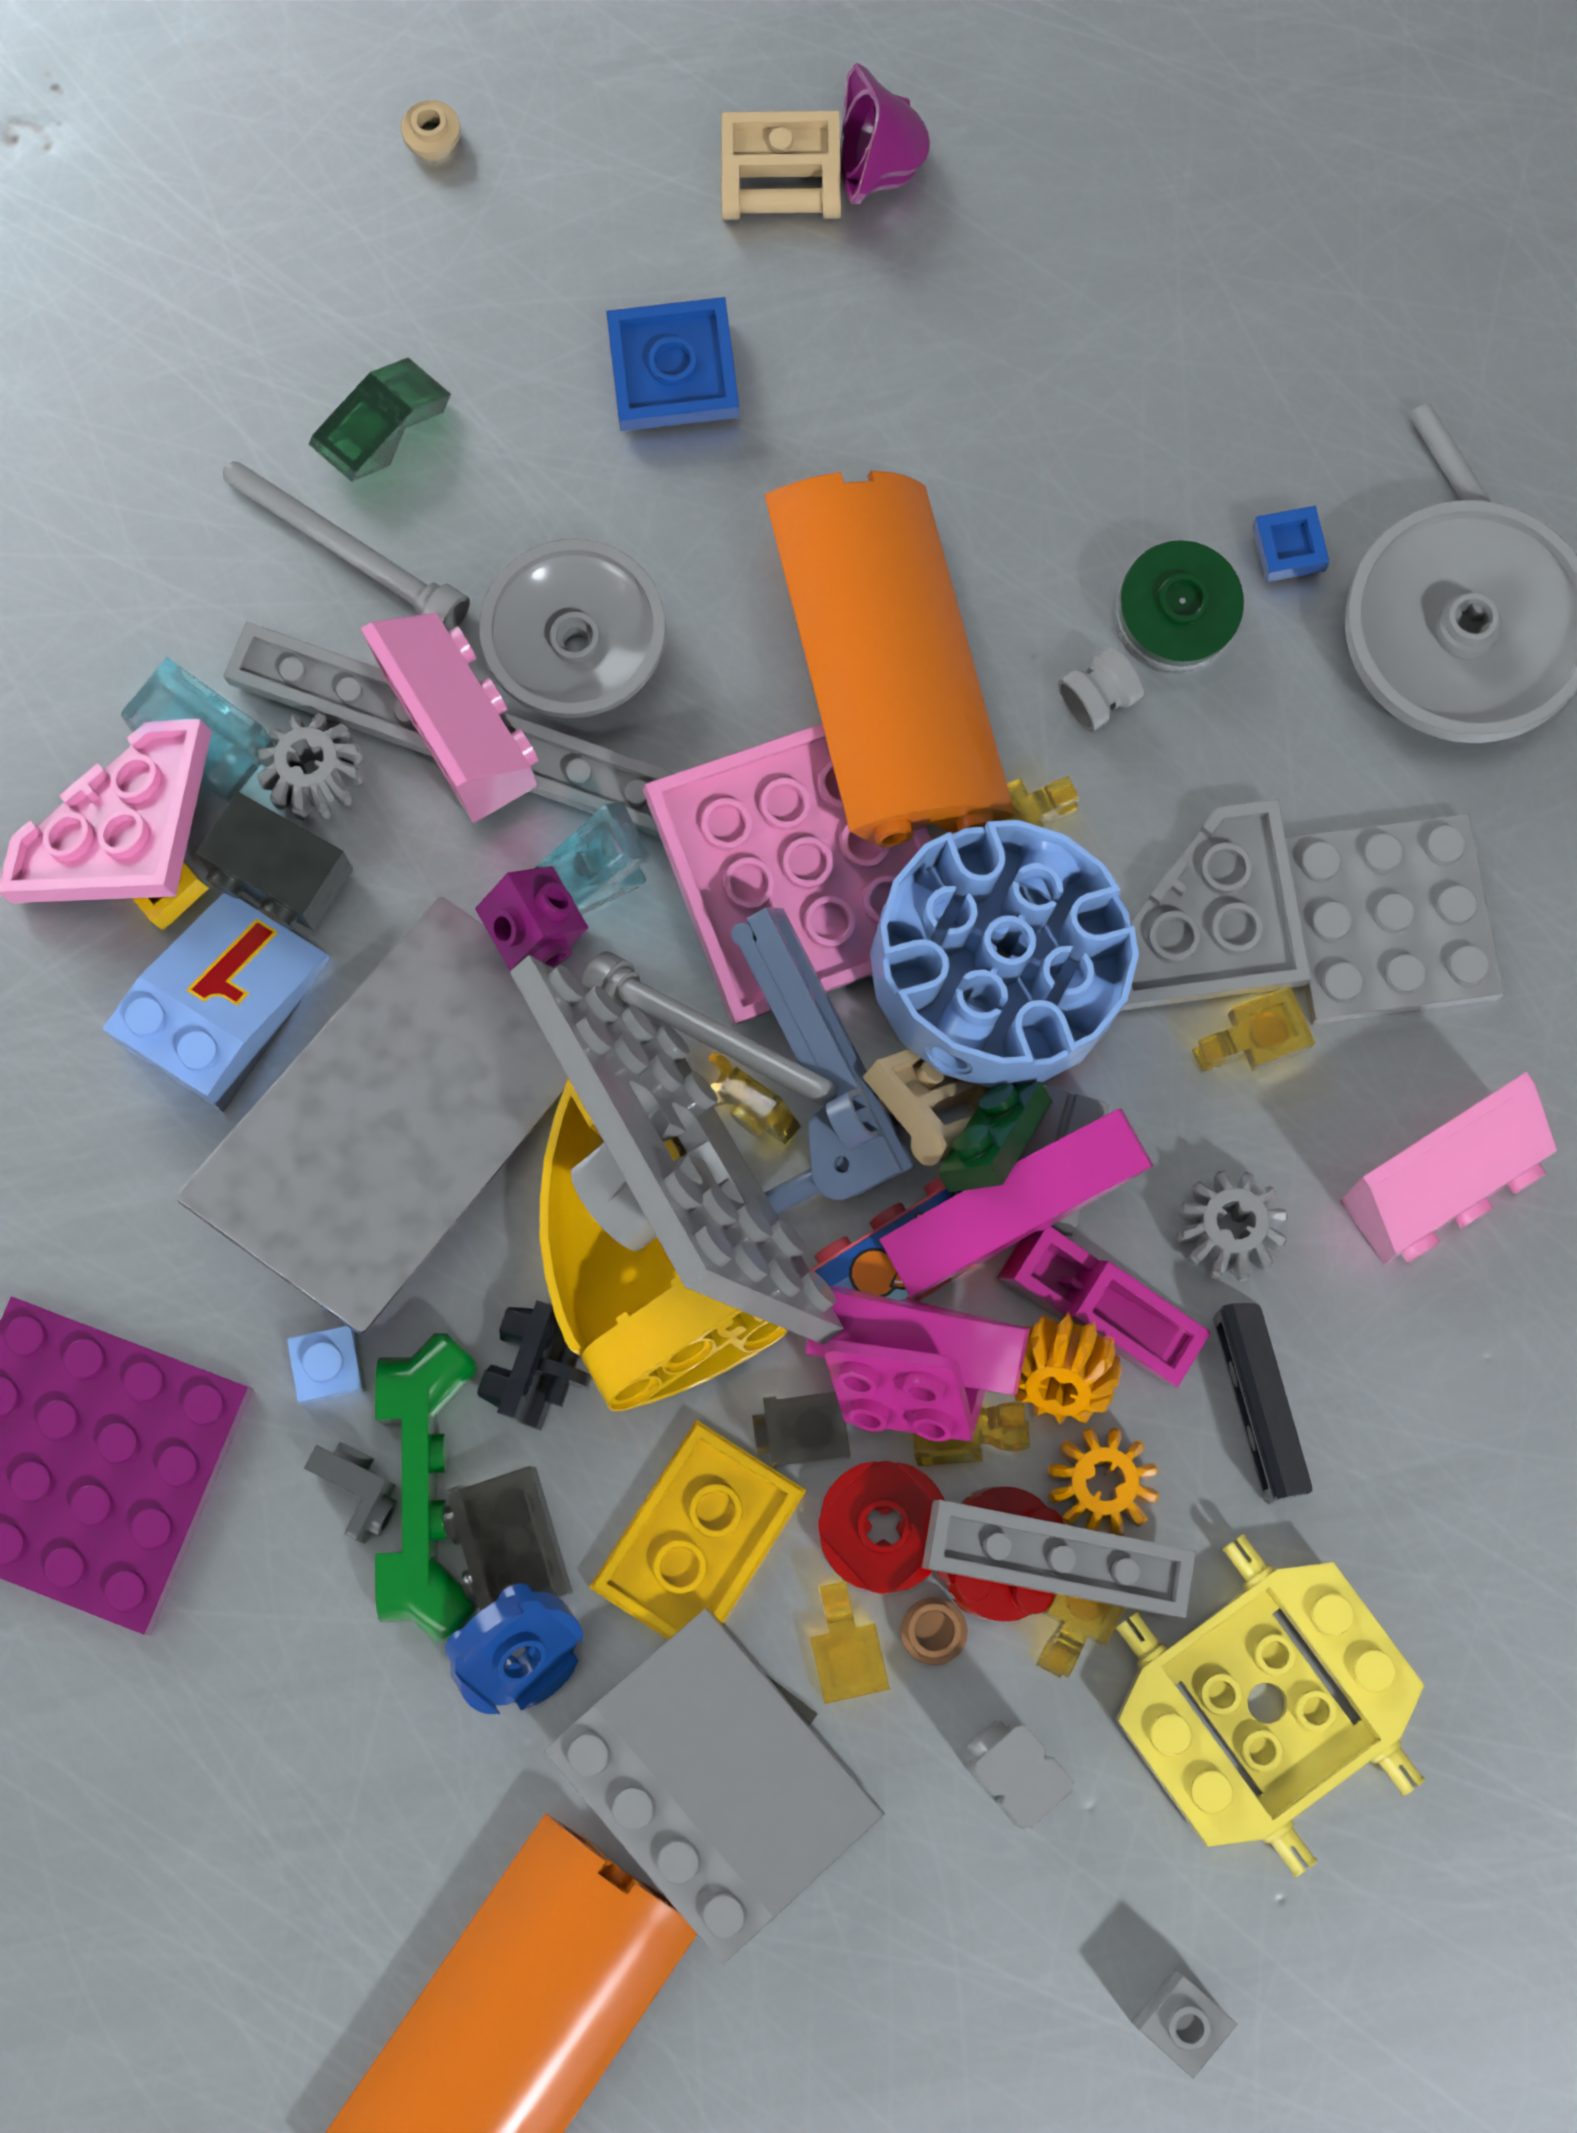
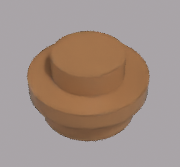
[901,1597,967,1665]

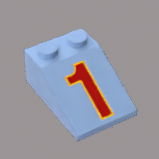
[102,893,330,1112]

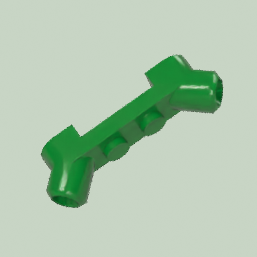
[375,1333,478,1644]

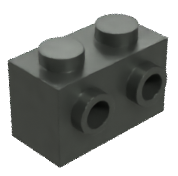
[195,791,353,932]

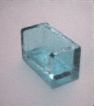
[121,657,275,803]

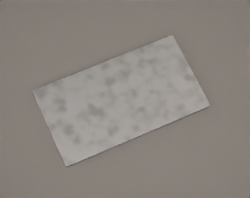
[176,897,568,1334]

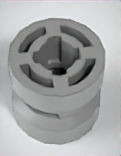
[1058,646,1145,732]

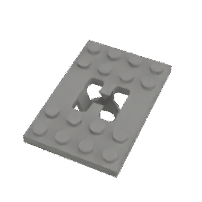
[510,955,844,1345]

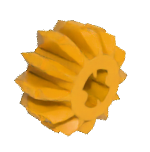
[1015,1313,1122,1425]
[1047,1428,1159,1536]

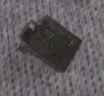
[752,1392,851,1469]

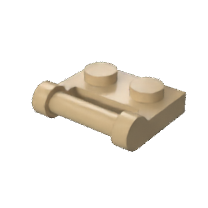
[721,111,841,220]
[862,1049,992,1166]

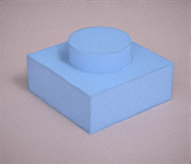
[287,1325,366,1405]

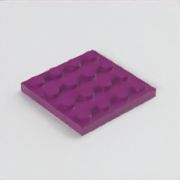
[0,1296,253,1636]

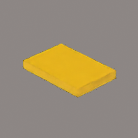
[589,1420,807,1640]

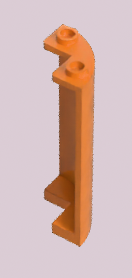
[764,470,1015,847]
[325,1813,697,2133]

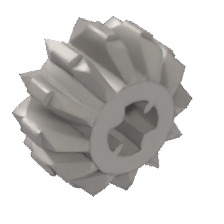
[257,712,364,821]
[1177,1170,1288,1281]

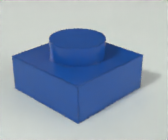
[1252,505,1330,582]

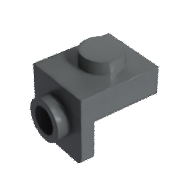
[304,1441,397,1544]

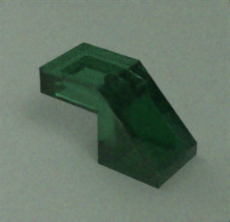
[308,357,451,482]

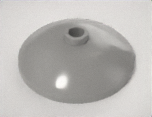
[479,539,666,718]

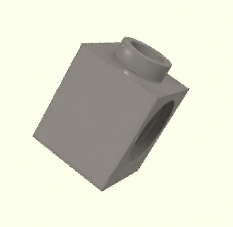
[1131,1969,1238,2079]

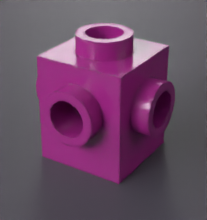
[475,866,589,971]

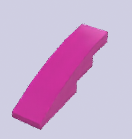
[879,1108,1154,1297]

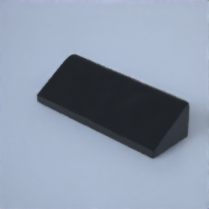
[1213,1303,1312,1504]

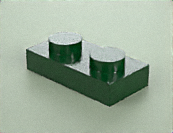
[937,1081,1053,1193]

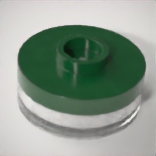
[1113,540,1244,674]

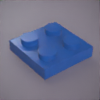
[606,297,740,431]

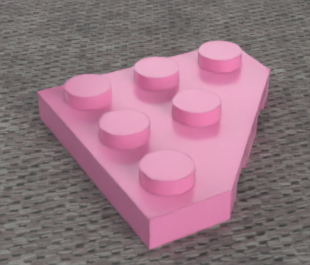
[0,718,212,903]

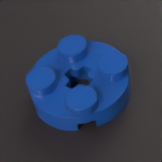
[445,1583,583,1714]

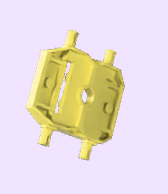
[1115,1533,1426,1878]

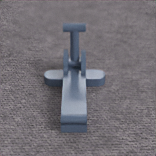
[731,908,915,1215]

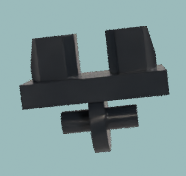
[477,1300,592,1431]

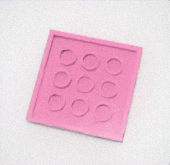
[642,724,932,1026]

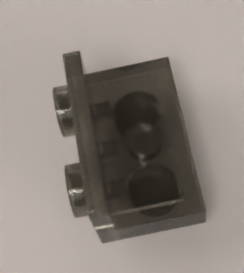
[443,1466,573,1611]

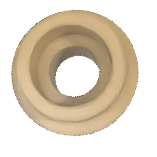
[401,100,461,160]

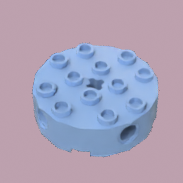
[870,820,1139,1088]

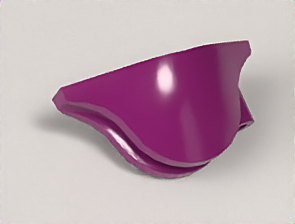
[840,62,930,205]

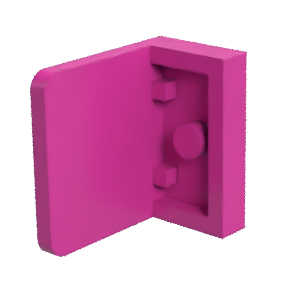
[825,1340,986,1442]

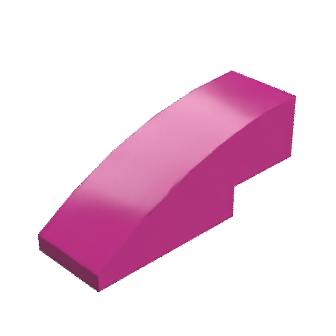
[997,1226,1211,1387]
[805,1285,1030,1395]

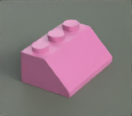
[360,613,539,824]
[1340,1072,1557,1264]

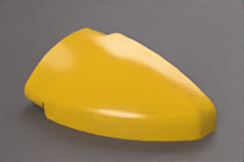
[539,1078,788,1412]

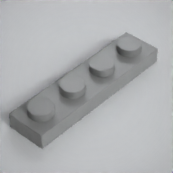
[922,1500,1196,1618]

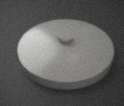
[1345,500,1577,743]

